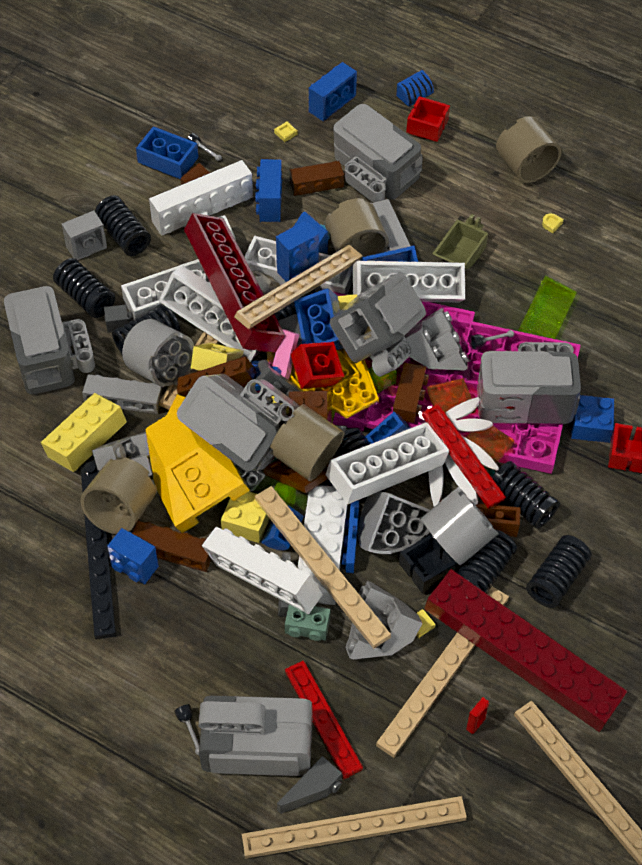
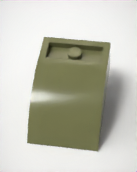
[432,214,488,269]

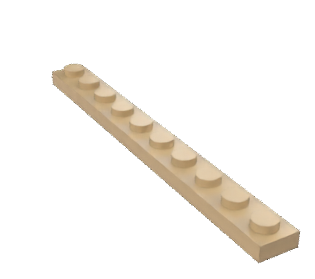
[235,245,362,329]
[255,486,391,649]
[376,586,509,758]
[514,700,642,865]
[242,796,467,859]

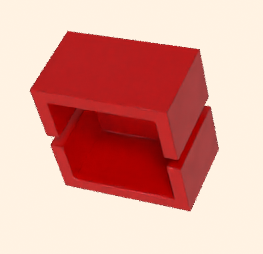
[406,96,450,142]
[608,423,642,473]

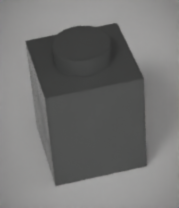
[104,305,132,333]

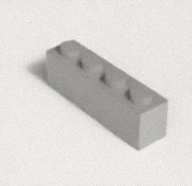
[371,199,410,252]
[82,375,163,414]

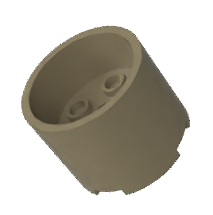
[496,116,561,183]
[325,198,389,257]
[270,404,344,481]
[80,457,157,534]

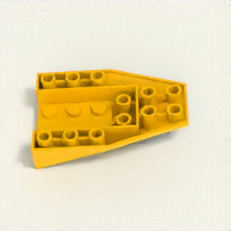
[267,348,379,418]
[145,408,250,533]

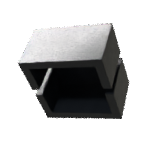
[399,534,457,594]

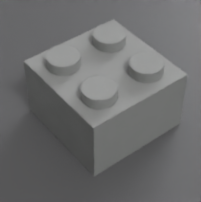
[62,211,107,260]

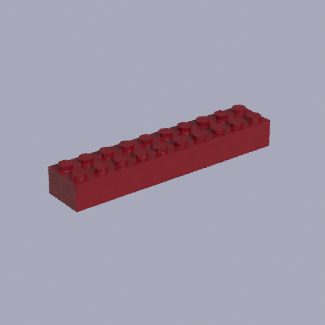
[184,213,285,353]
[424,569,627,732]

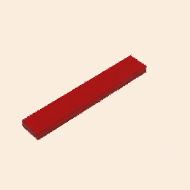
[421,404,505,509]
[285,660,363,780]

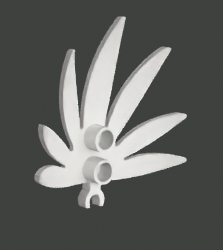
[403,397,499,507]

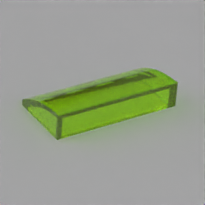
[517,275,577,339]

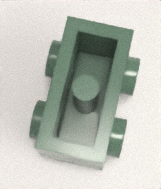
[285,605,331,641]

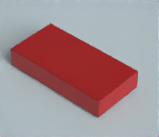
[466,697,489,734]

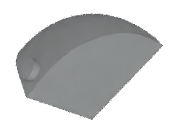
[358,491,430,554]

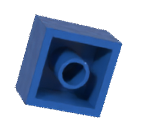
[571,395,614,443]
[107,528,159,585]

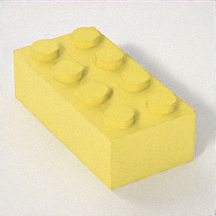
[41,393,127,472]

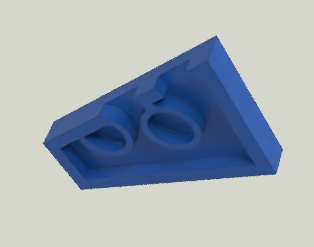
[342,501,359,573]

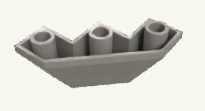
[404,308,470,370]
[92,432,158,494]
[346,581,423,659]

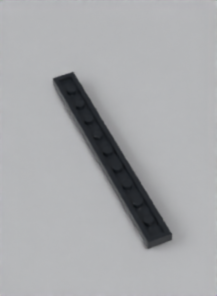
[80,460,116,640]

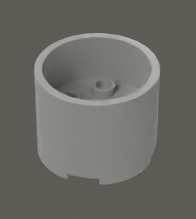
[122,319,194,387]
[421,487,499,566]

